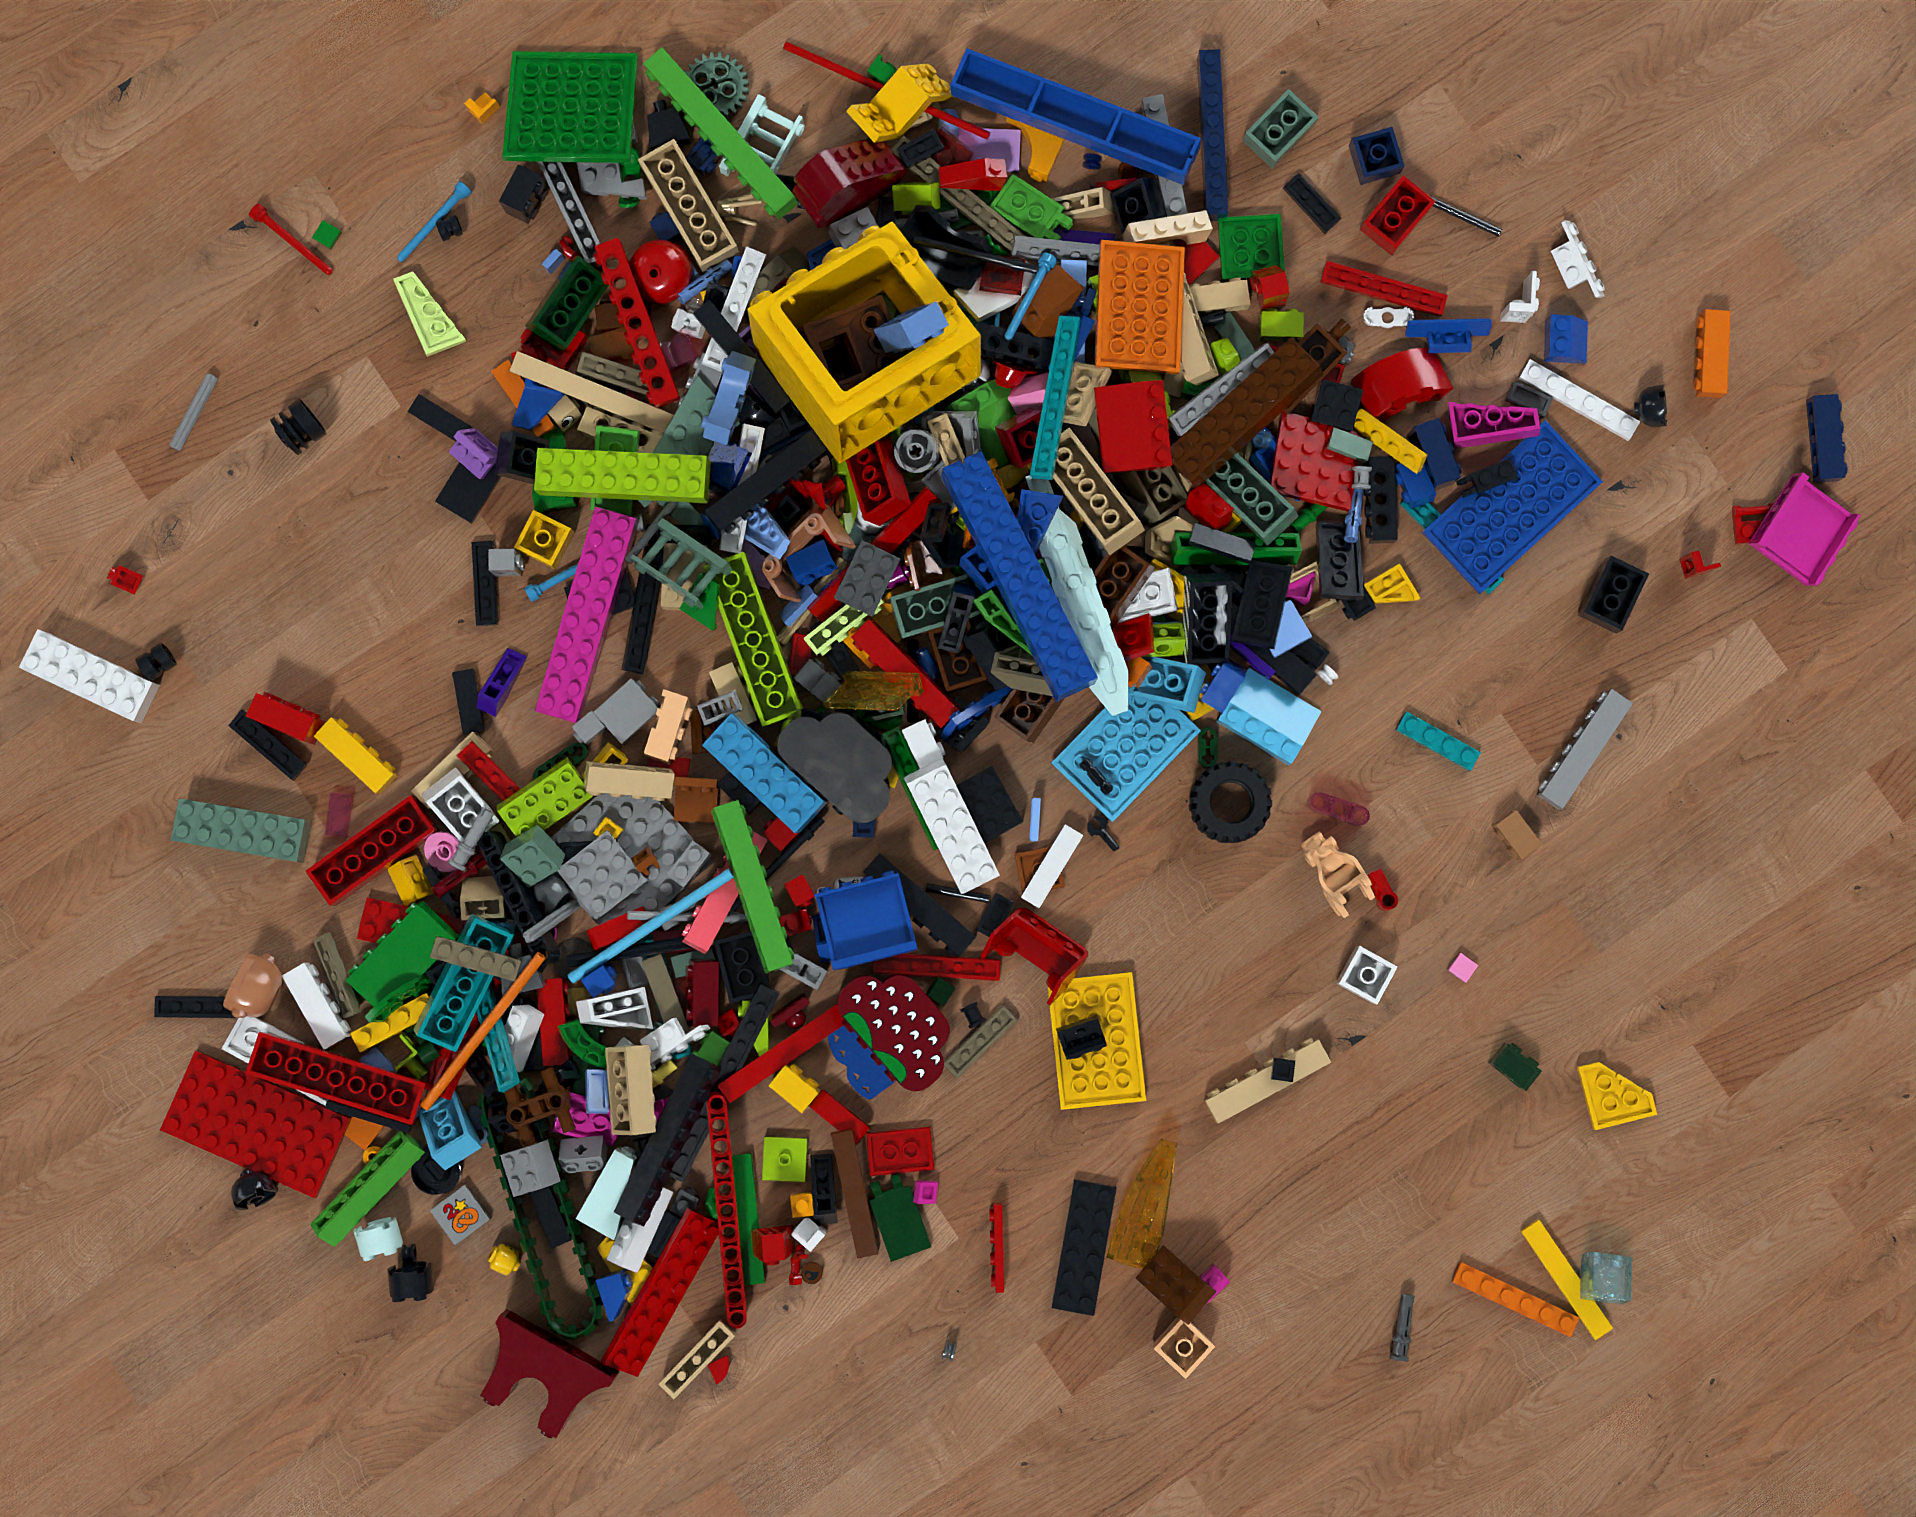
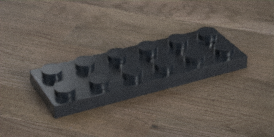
[1051,1179,1117,1316]

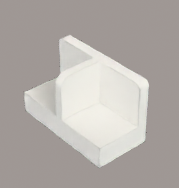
[791,1217,827,1252]

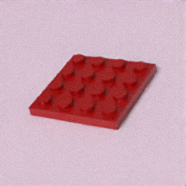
[1269,412,1362,512]

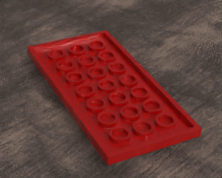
[160,1051,352,1198]

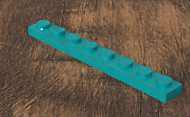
[1030,316,1081,480]

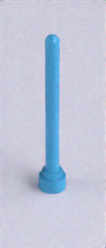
[397,181,472,262]
[1005,253,1057,340]
[524,563,578,602]

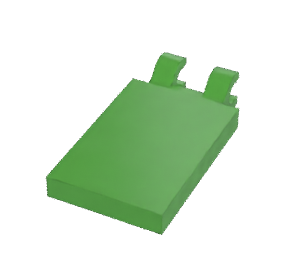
[990,174,1073,240]

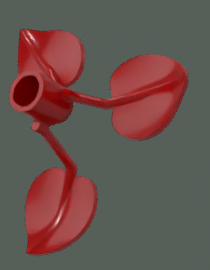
[789,475,846,552]

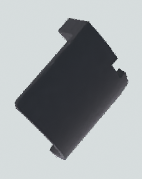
[900,205,993,290]

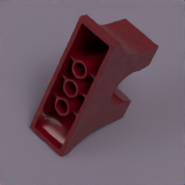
[480,1309,620,1438]

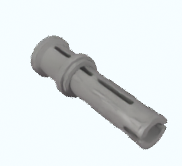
[448,807,494,871]

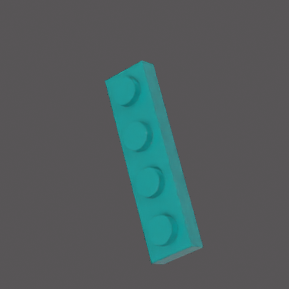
[1395,711,1481,772]

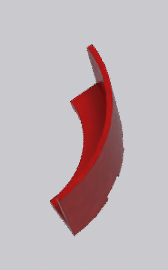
[1351,347,1454,422]

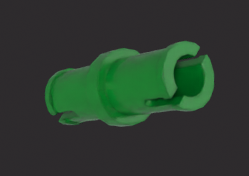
[1289,503,1328,533]

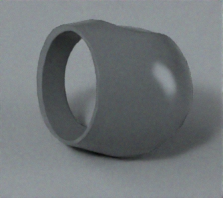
[533,875,571,916]

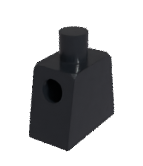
[647,100,691,151]

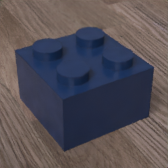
[1349,127,1405,185]

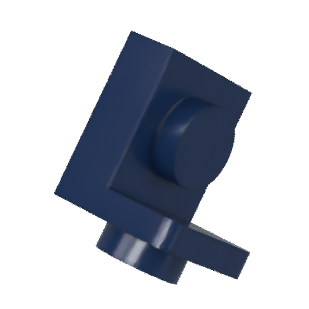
[1070,288,1097,317]

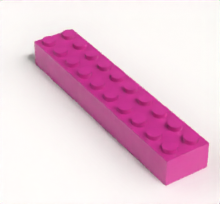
[535,507,639,723]

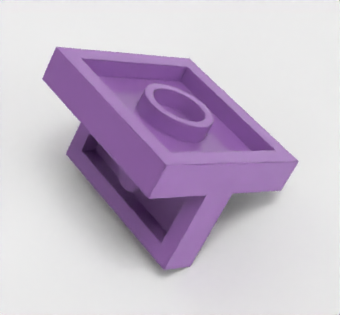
[449,428,498,480]

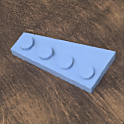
[744,506,791,560]

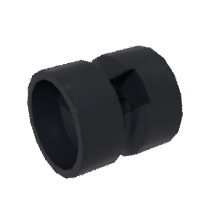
[135,642,177,681]

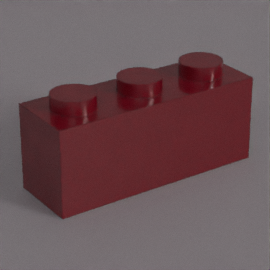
[685,959,719,1027]

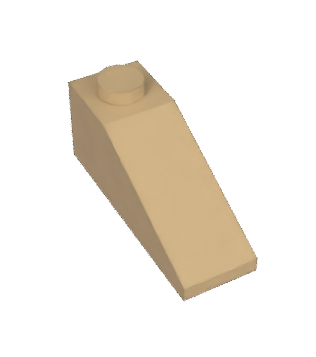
[1051,187,1114,219]

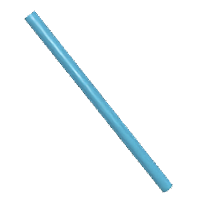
[567,868,734,983]

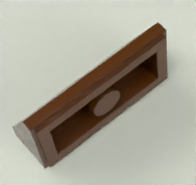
[690,710,717,754]

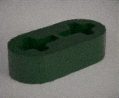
[1197,727,1218,768]

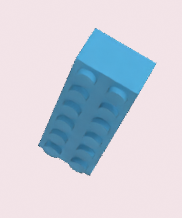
[702,714,828,833]

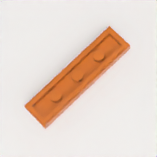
[491,360,556,438]

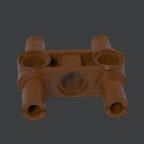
[504,1067,576,1147]

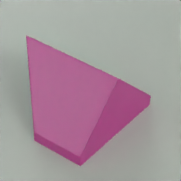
[1286,572,1316,607]

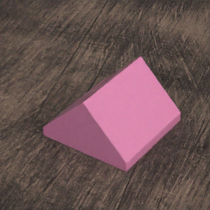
[1008,372,1049,414]

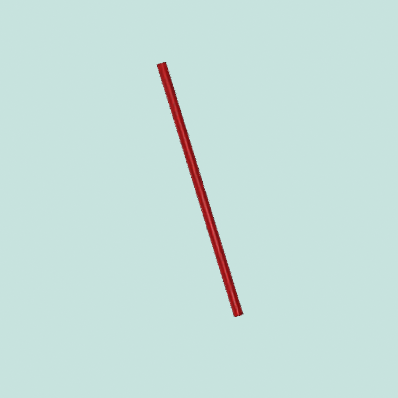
[783,41,991,140]

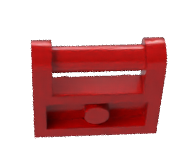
[1732,503,1774,544]

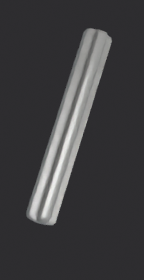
[169,373,218,451]
[523,899,581,943]

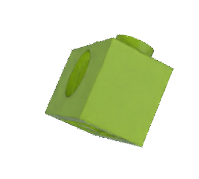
[1141,623,1186,657]

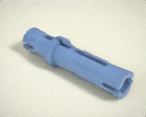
[678,259,733,304]
[1344,489,1364,543]

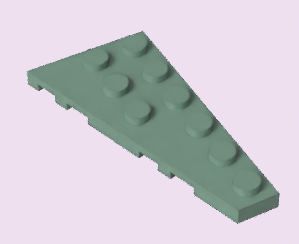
[638,375,740,508]

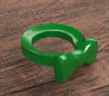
[985,234,1009,256]

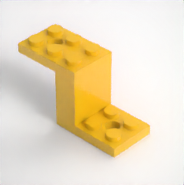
[846,64,952,143]

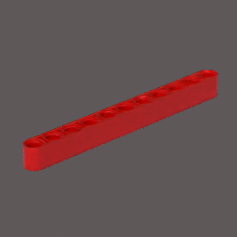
[706,1091,747,1329]

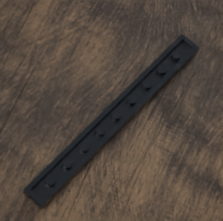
[670,983,780,1182]

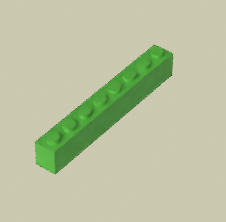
[711,800,794,974]

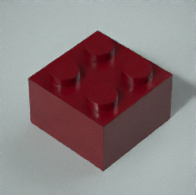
[995,408,1041,469]

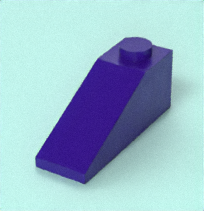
[477,648,527,717]

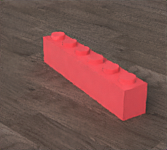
[681,831,768,954]

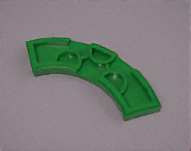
[365,974,435,1022]
[557,1019,608,1069]

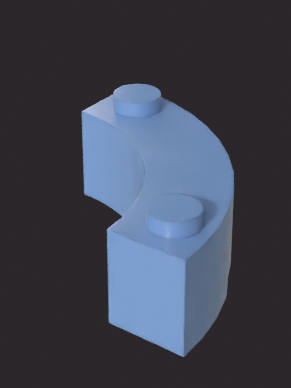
[701,351,756,445]

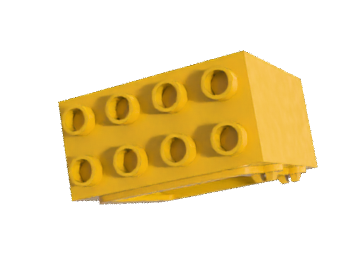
[748,222,981,464]

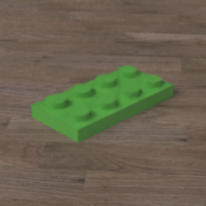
[590,425,640,515]

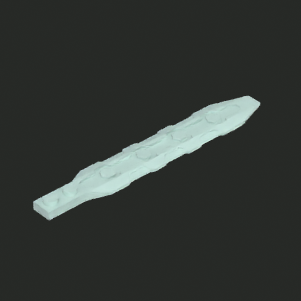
[1025,475,1128,716]

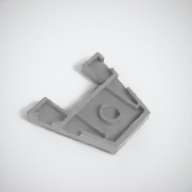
[577,122,647,200]

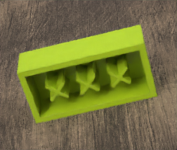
[497,757,593,837]

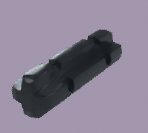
[1080,758,1113,795]

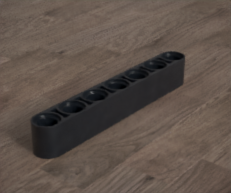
[477,831,560,965]

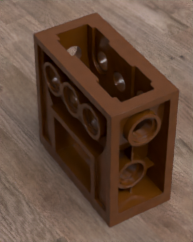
[797,295,905,391]

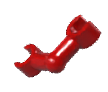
[789,1245,808,1285]

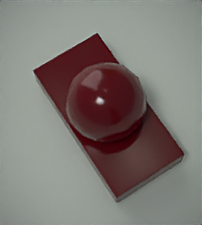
[770,993,810,1029]

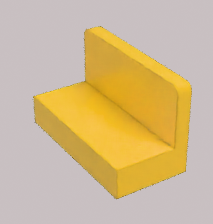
[388,855,434,906]

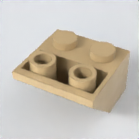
[460,876,509,921]

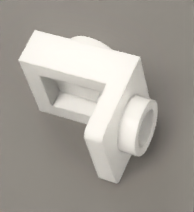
[671,308,705,339]

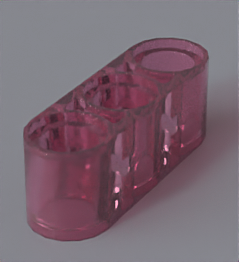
[1308,792,1370,826]

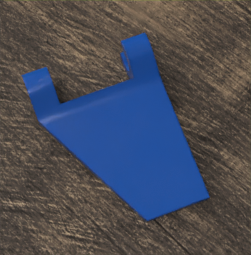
[512,378,565,431]

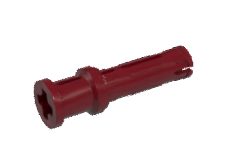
[431,849,487,898]

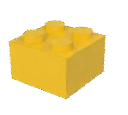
[514,510,575,570]
[769,1063,821,1113]

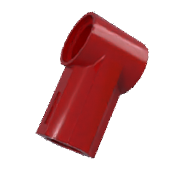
[1367,868,1398,911]

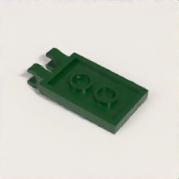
[869,1173,932,1262]

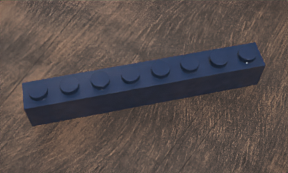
[1197,49,1228,221]

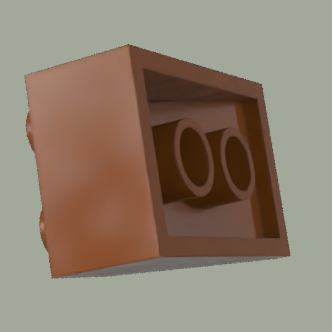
[1011,264,1084,340]

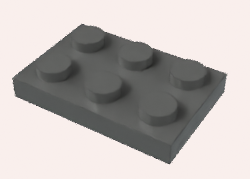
[834,540,900,617]

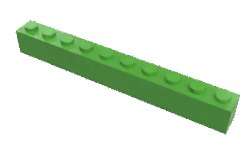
[643,47,798,220]

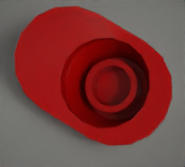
[993,360,1038,388]

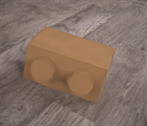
[1492,810,1542,860]

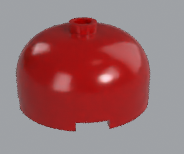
[629,240,693,304]

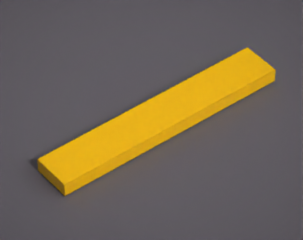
[1520,1219,1613,1340]

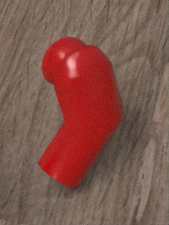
[558,235,583,260]

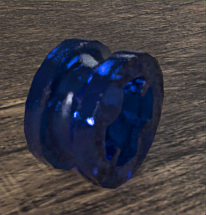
[1082,153,1102,170]

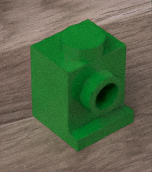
[867,54,896,85]

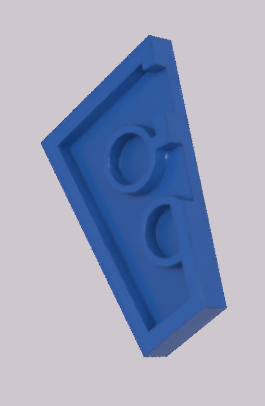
[1017,489,1063,555]

